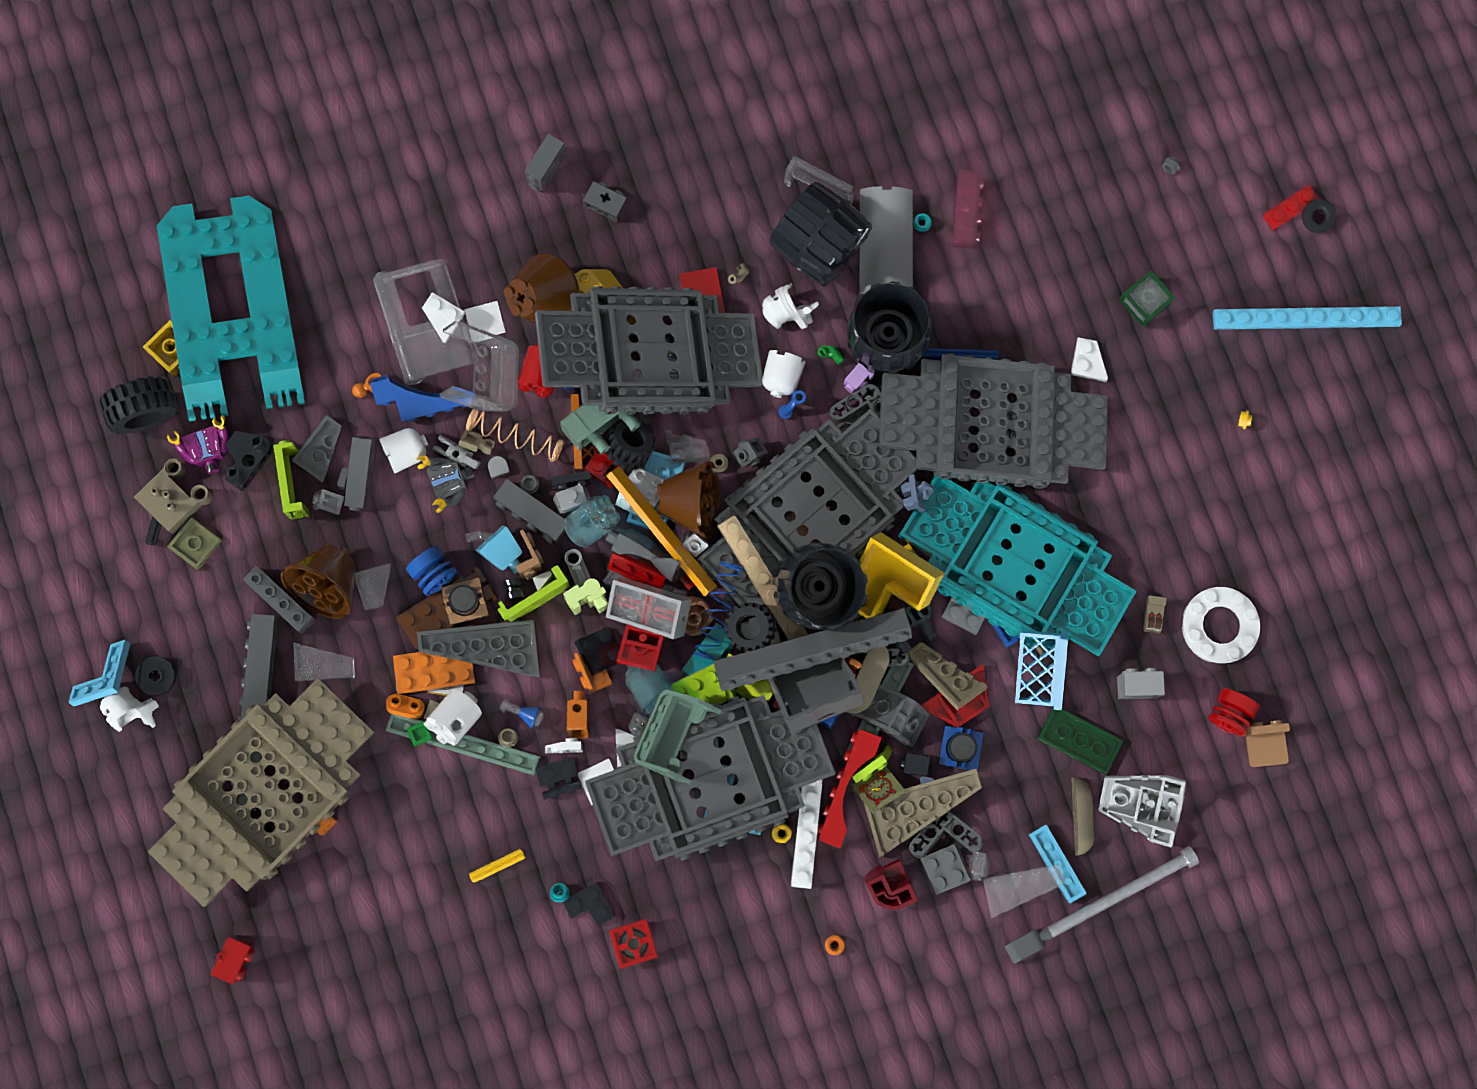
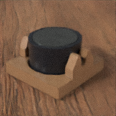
[441,578,489,625]

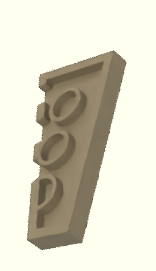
[908,642,987,711]

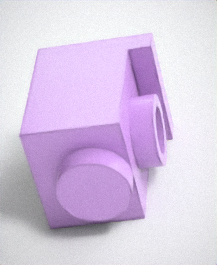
[843,363,874,394]

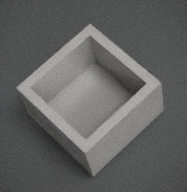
[1117,668,1165,700]

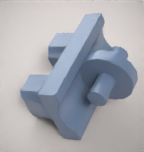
[901,474,933,513]

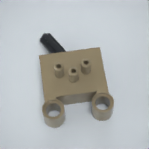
[134,459,212,546]

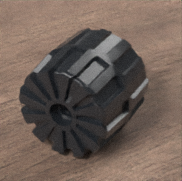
[769,181,872,287]
[847,281,932,377]
[772,543,868,630]

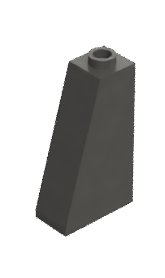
[344,435,379,511]

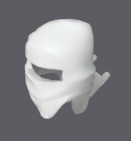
[762,283,819,329]
[100,687,159,732]

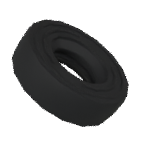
[1302,199,1336,233]

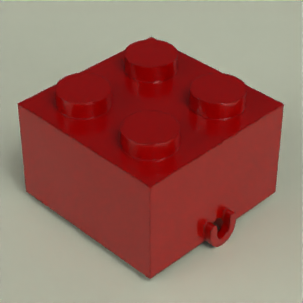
[210,935,256,984]

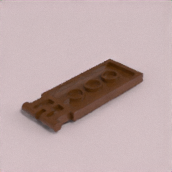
[396,566,499,650]

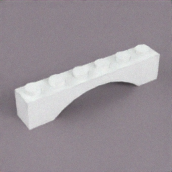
[790,780,822,889]

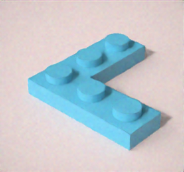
[69,640,130,706]

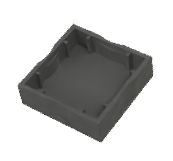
[767,658,864,733]

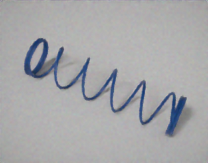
[693,561,744,661]

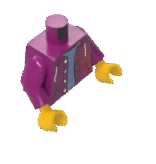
[167,415,230,474]

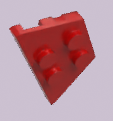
[921,664,990,728]

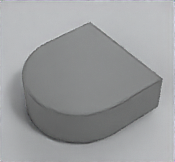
[488,456,510,478]

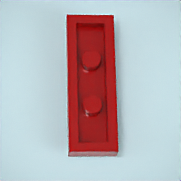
[1262,185,1319,231]
[607,552,666,589]

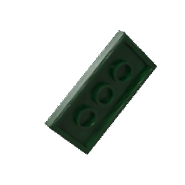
[1037,706,1124,775]

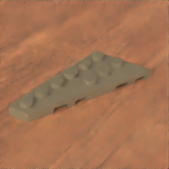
[864,769,982,858]

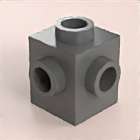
[733,437,768,468]

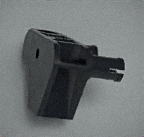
[225,431,273,491]
[895,605,938,655]

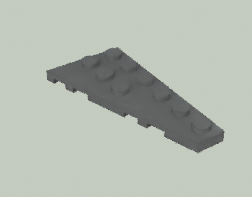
[417,620,540,678]

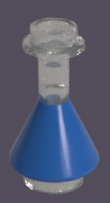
[500,698,545,728]

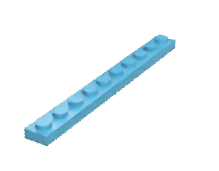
[1213,307,1402,330]

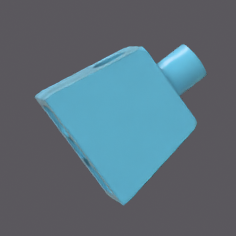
[476,525,522,573]

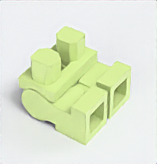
[563,579,608,615]

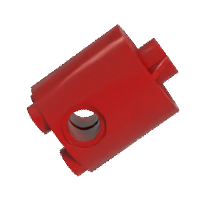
[517,344,555,399]

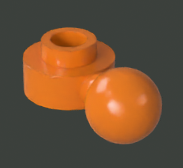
[352,373,381,398]

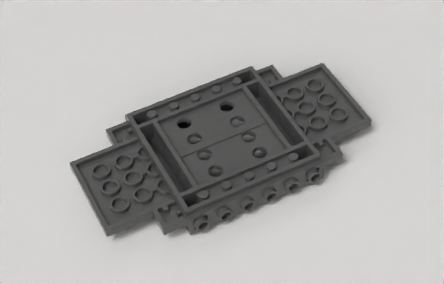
[535,286,763,414]
[879,353,1108,489]
[698,409,918,617]
[585,695,835,861]

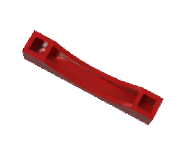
[817,728,882,848]

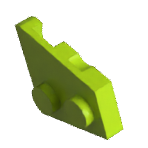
[852,745,893,783]

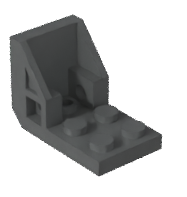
[847,684,930,748]

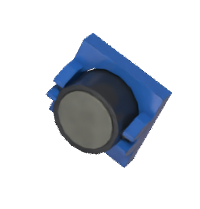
[938,726,983,770]

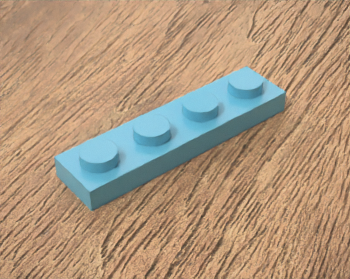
[1028,825,1087,904]

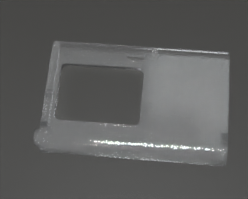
[373,259,479,385]

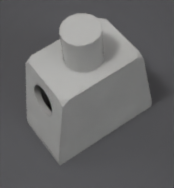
[553,484,593,517]

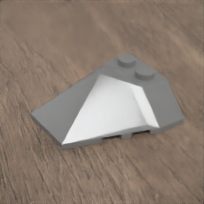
[1098,775,1187,848]

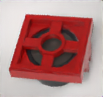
[609,919,658,969]

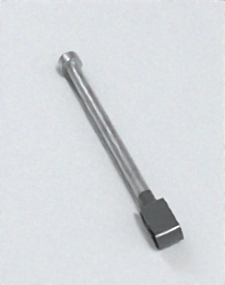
[1004,846,1199,964]

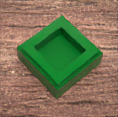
[407,721,433,747]

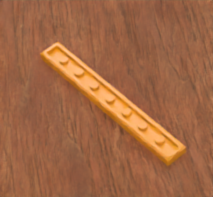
[607,467,717,596]

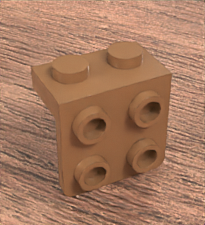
[515,530,544,580]
[1245,720,1290,767]

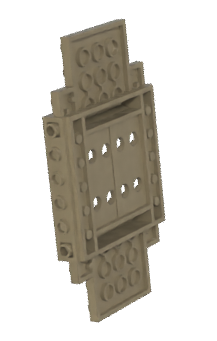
[148,678,375,907]

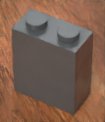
[525,134,566,192]

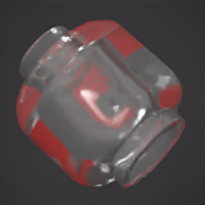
[965,852,991,881]

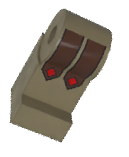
[1143,595,1167,634]

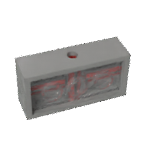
[606,578,692,639]

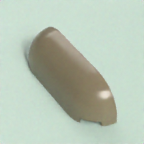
[846,647,889,713]
[1071,777,1095,856]

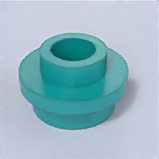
[913,213,932,232]
[550,883,570,902]

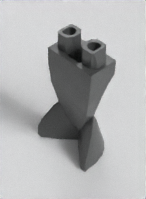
[606,527,694,582]

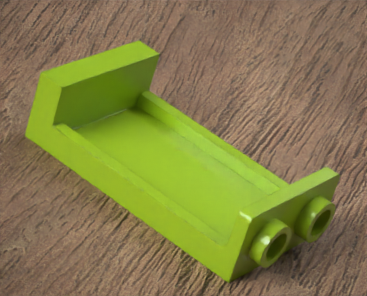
[274,440,310,520]
[498,565,570,622]

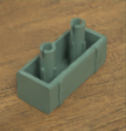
[560,405,641,454]

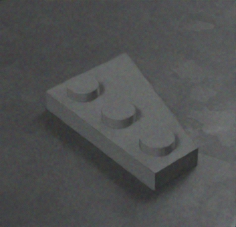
[292,415,343,484]

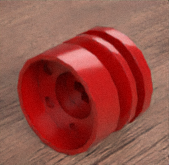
[1207,688,1260,737]

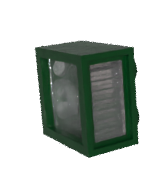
[1119,270,1176,327]

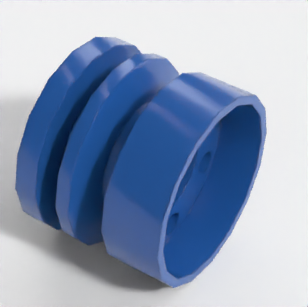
[406,545,458,596]

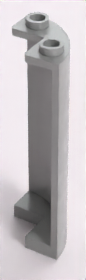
[860,186,913,294]

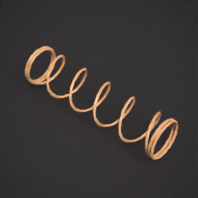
[466,408,563,463]

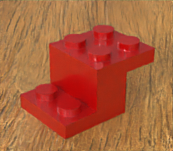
[617,624,666,671]

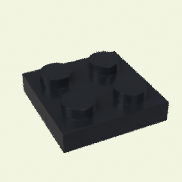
[574,626,620,676]

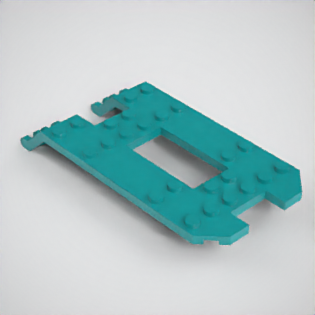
[157,196,305,422]

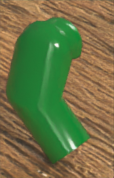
[817,345,845,365]

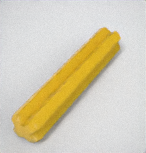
[469,849,525,883]

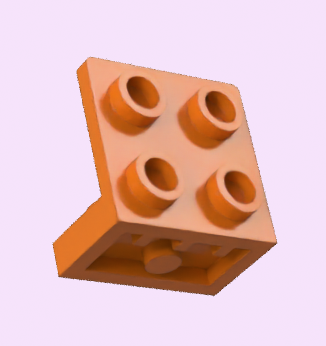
[572,653,612,693]

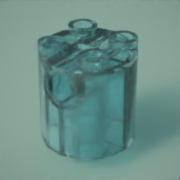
[564,495,621,547]
[625,663,676,717]

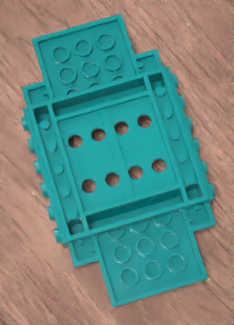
[898,476,1136,657]

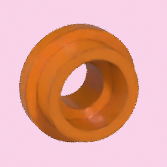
[825,935,845,955]

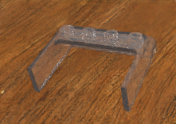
[440,320,519,411]

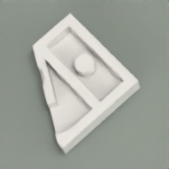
[1071,337,1108,382]
[545,738,583,754]

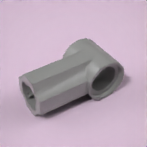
[565,549,591,588]

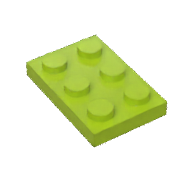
[668,663,736,705]

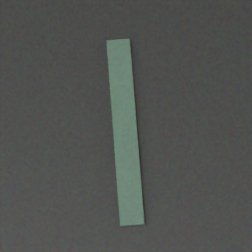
[386,714,541,776]

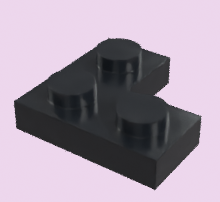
[563,882,615,927]

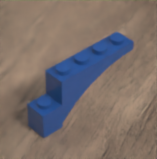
[370,374,476,422]

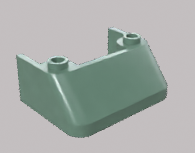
[634,690,721,784]

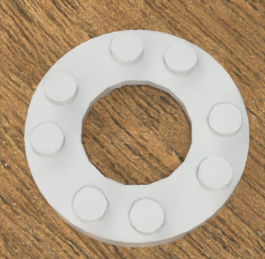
[1182,587,1260,664]

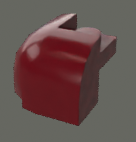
[865,859,918,911]

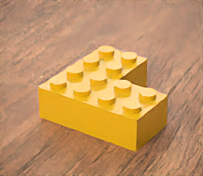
[858,532,945,619]

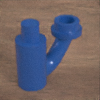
[778,390,806,419]

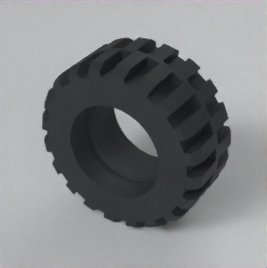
[99,376,179,434]

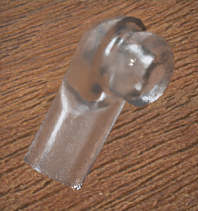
[465,530,493,543]

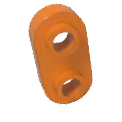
[386,694,425,719]

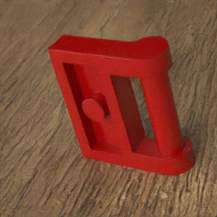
[584,451,625,489]

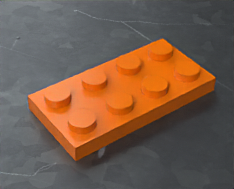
[393,652,476,695]

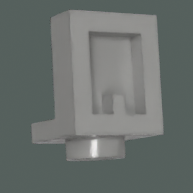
[312,489,344,515]
[682,530,708,557]

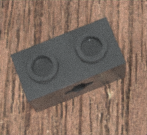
[583,181,627,222]

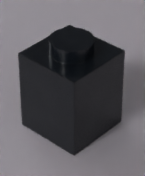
[900,753,930,777]

